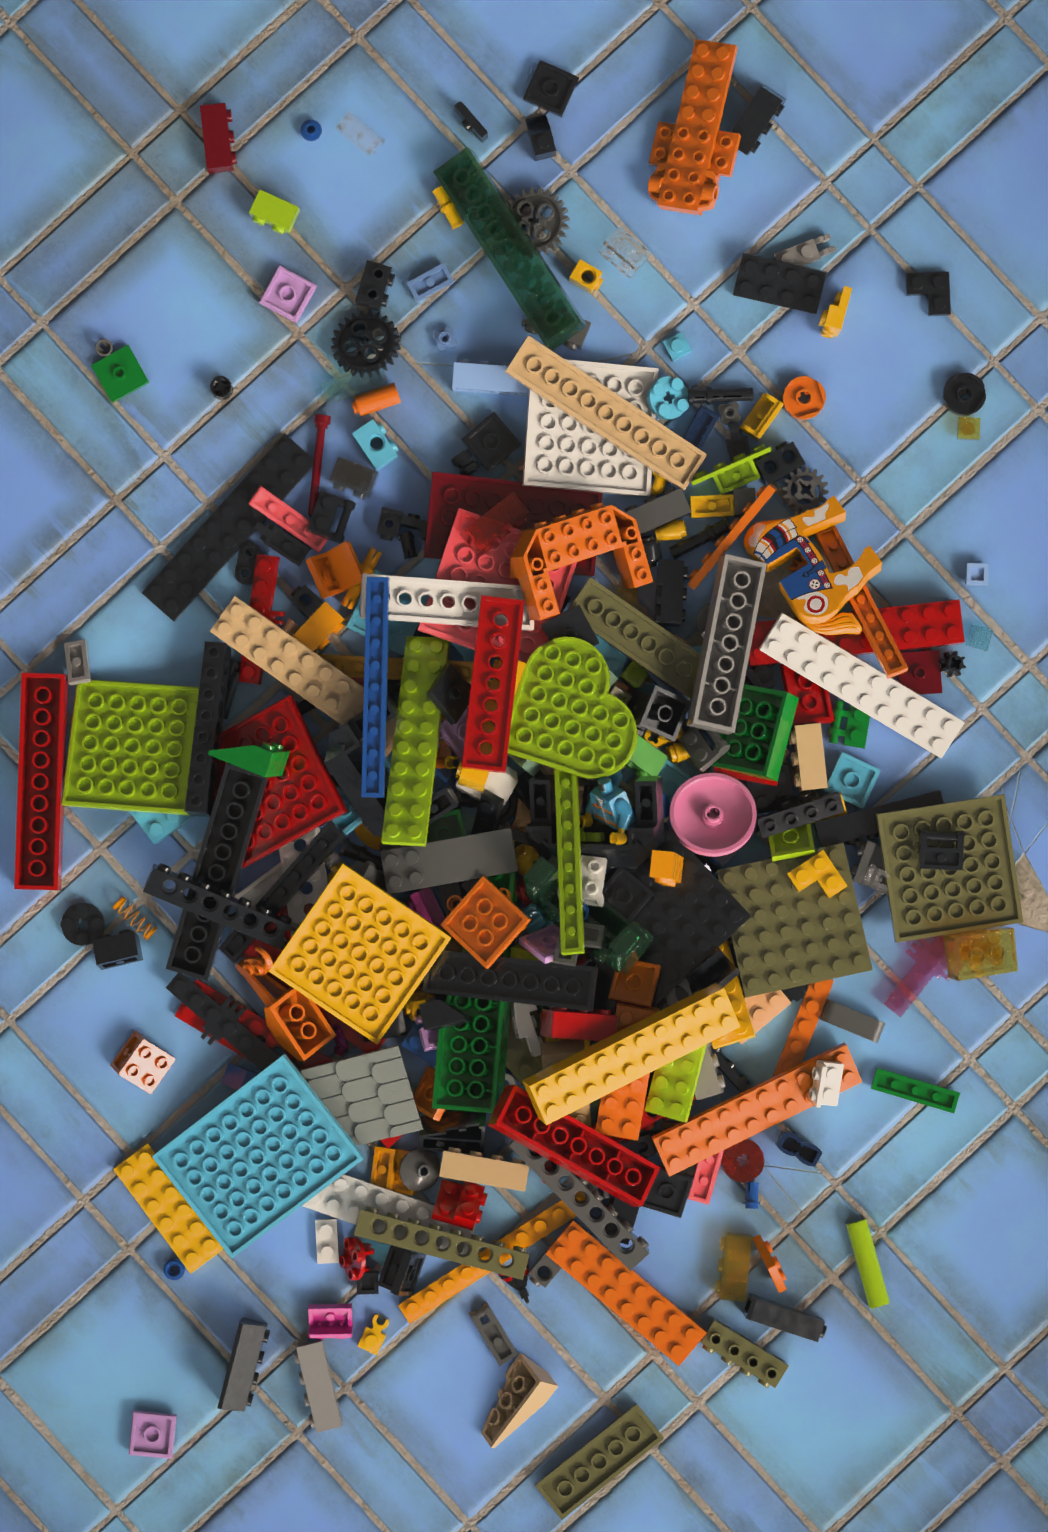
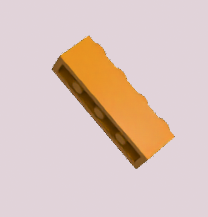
[293,601,345,652]
[649,850,684,887]

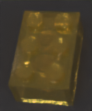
[944,926,1018,981]

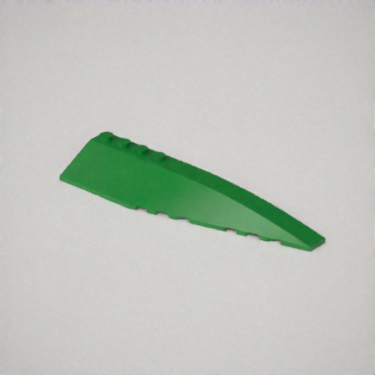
[432,851,517,1113]

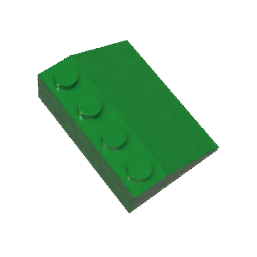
[711,684,799,782]

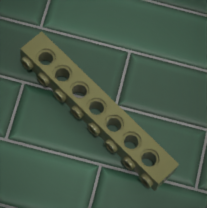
[354,1206,530,1280]

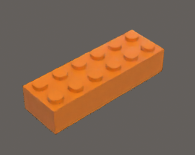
[595,1002,660,1140]

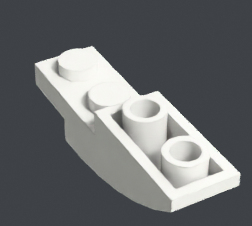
[511,1003,543,1057]

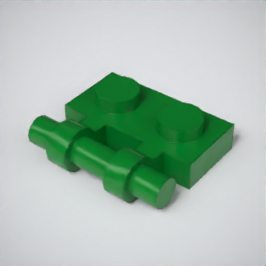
[828,700,870,749]

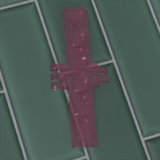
[883,931,969,1017]

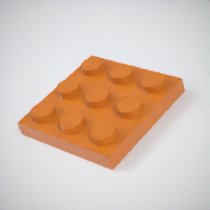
[440,876,531,969]

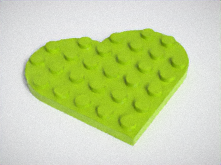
[508,637,638,779]

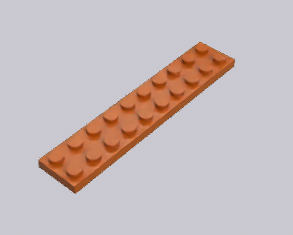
[651,1043,862,1177]

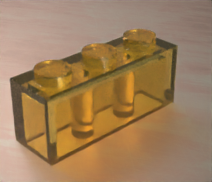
[715,1232,753,1302]

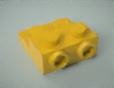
[818,286,852,338]

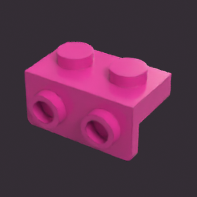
[408,887,446,928]
[308,1303,353,1339]

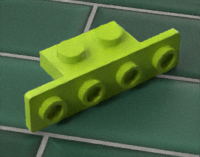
[691,444,772,495]

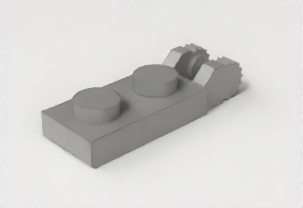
[773,234,836,266]

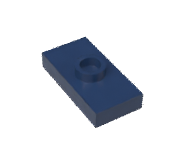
[683,405,720,450]

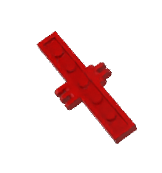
[239,554,285,685]

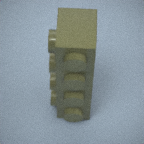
[700,1318,789,1388]

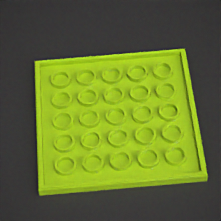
[61,679,199,816]

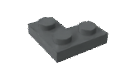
[553,922,606,967]

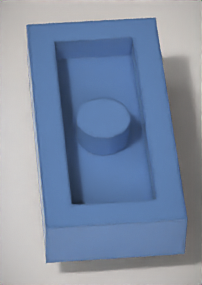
[407,263,454,303]

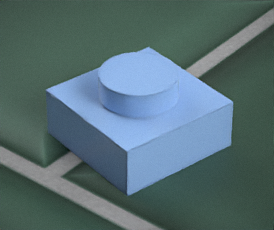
[965,563,989,586]

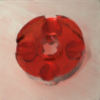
[721,1139,765,1182]

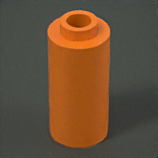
[351,382,401,417]

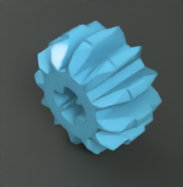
[522,903,554,934]

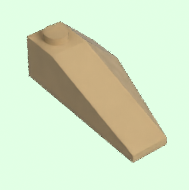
[481,1353,558,1448]

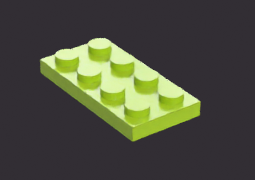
[644,1044,707,1123]

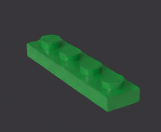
[870,1068,960,1113]

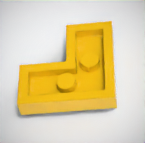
[787,850,847,898]

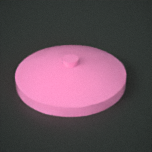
[669,773,757,857]

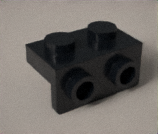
[686,948,740,991]

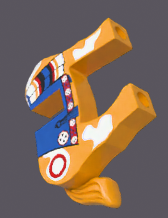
[744,496,882,635]

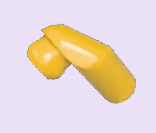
[650,471,667,496]

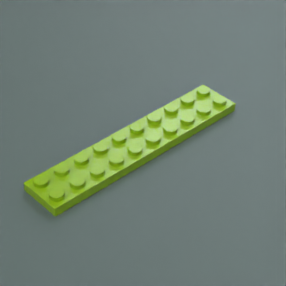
[381,636,450,846]

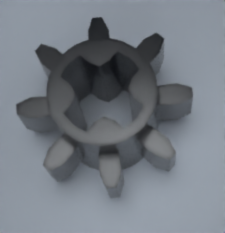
[938,651,966,678]

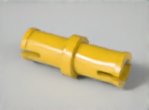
[432,185,464,230]

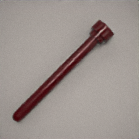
[308,414,331,517]

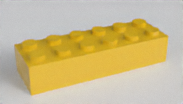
[456,660,526,792]

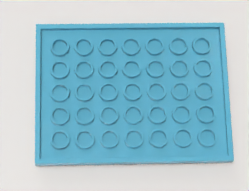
[152,1054,365,1259]

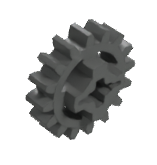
[782,467,829,513]

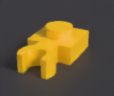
[357,1313,389,1355]

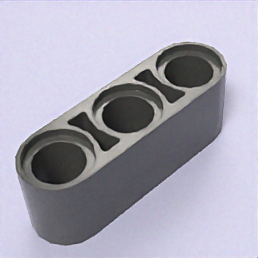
[820,1000,886,1043]

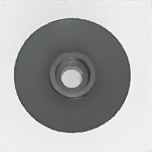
[399,1148,440,1192]

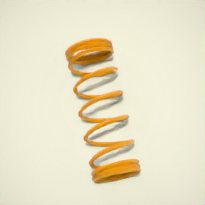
[112,896,157,940]

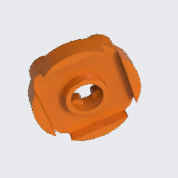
[782,376,826,420]

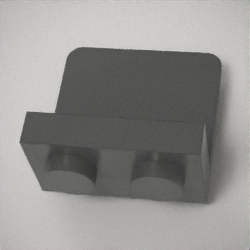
[850,841,888,895]

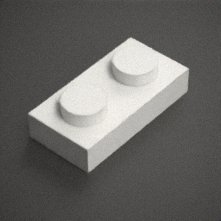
[315,1218,339,1264]

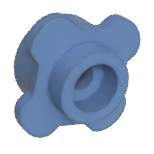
[433,326,457,351]

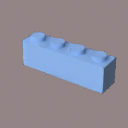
[452,359,529,396]

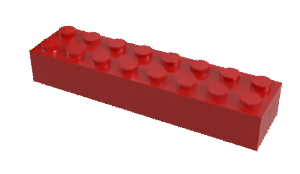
[487,1085,661,1207]

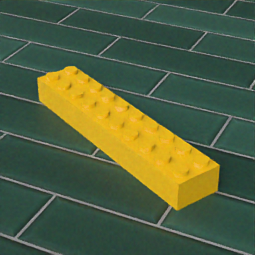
[522,983,740,1125]

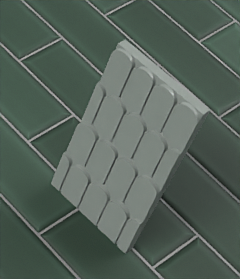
[298,1045,423,1146]

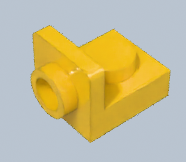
[402,990,436,1021]

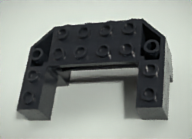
[324,693,460,837]
[526,775,665,869]

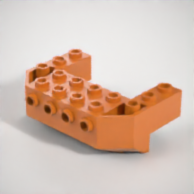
[510,502,653,620]

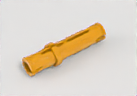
[340,547,383,610]

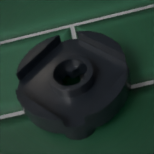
[942,373,986,417]
[60,903,105,946]

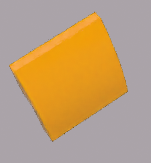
[370,1146,416,1196]

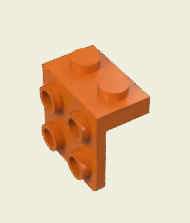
[305,541,364,599]

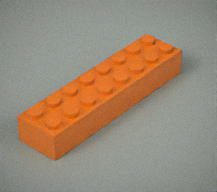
[545,1219,707,1366]

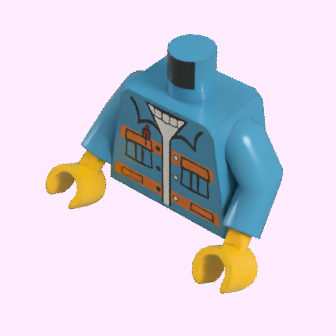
[579,777,636,845]

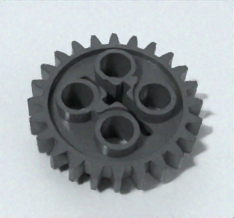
[500,187,570,257]

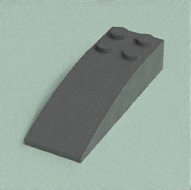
[380,828,519,894]

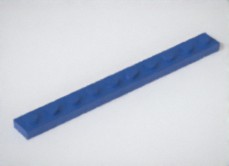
[361,577,390,798]

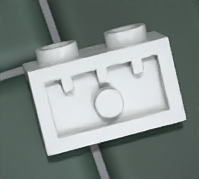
[809,1060,844,1108]

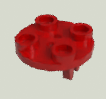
[339,1237,374,1281]

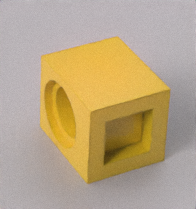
[569,259,603,294]

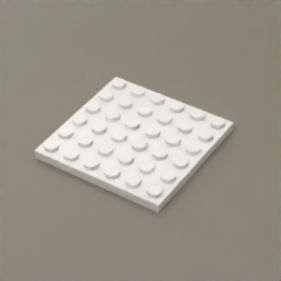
[522,359,659,497]

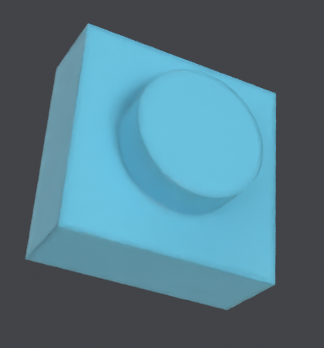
[663,332,692,362]

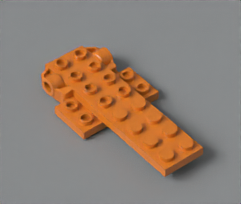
[648,39,741,216]

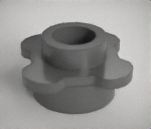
[718,401,741,425]

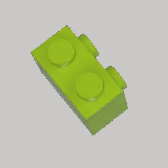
[249,189,300,235]

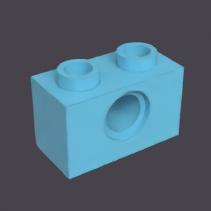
[352,419,399,471]

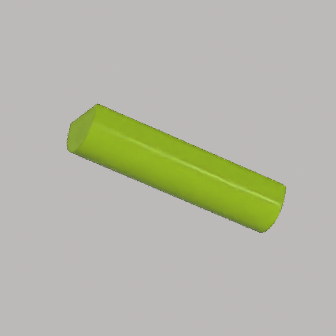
[845,1218,890,1308]

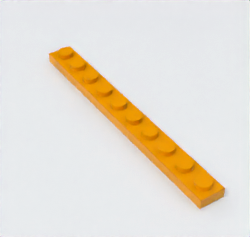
[398,1191,586,1324]

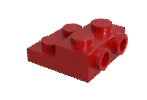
[431,1179,488,1231]

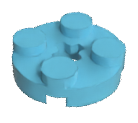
[646,376,689,420]

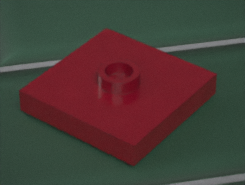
[897,650,942,695]

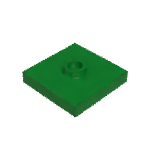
[91,345,150,403]

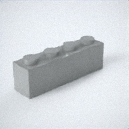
[294,1339,343,1433]

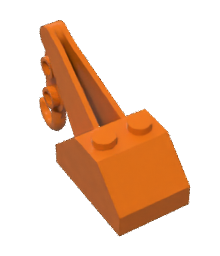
[235,947,336,1061]

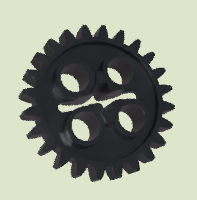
[331,310,401,378]

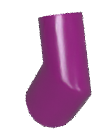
[331,1024,349,1056]

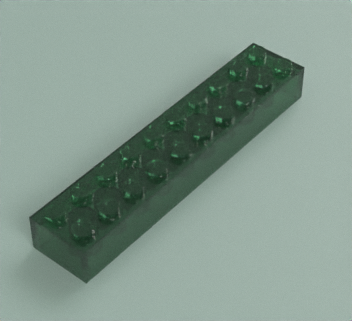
[433,147,587,351]

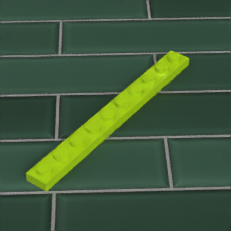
[554,769,585,955]

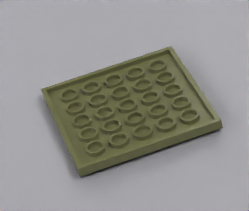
[876,794,1023,943]
[716,843,873,998]

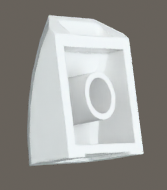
[456,766,518,805]

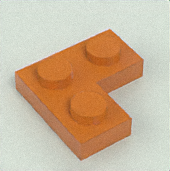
[752,1234,787,1293]

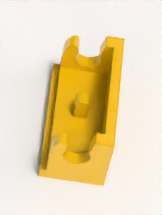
[739,393,784,442]

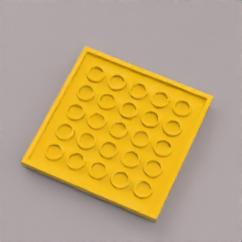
[269,863,452,1044]

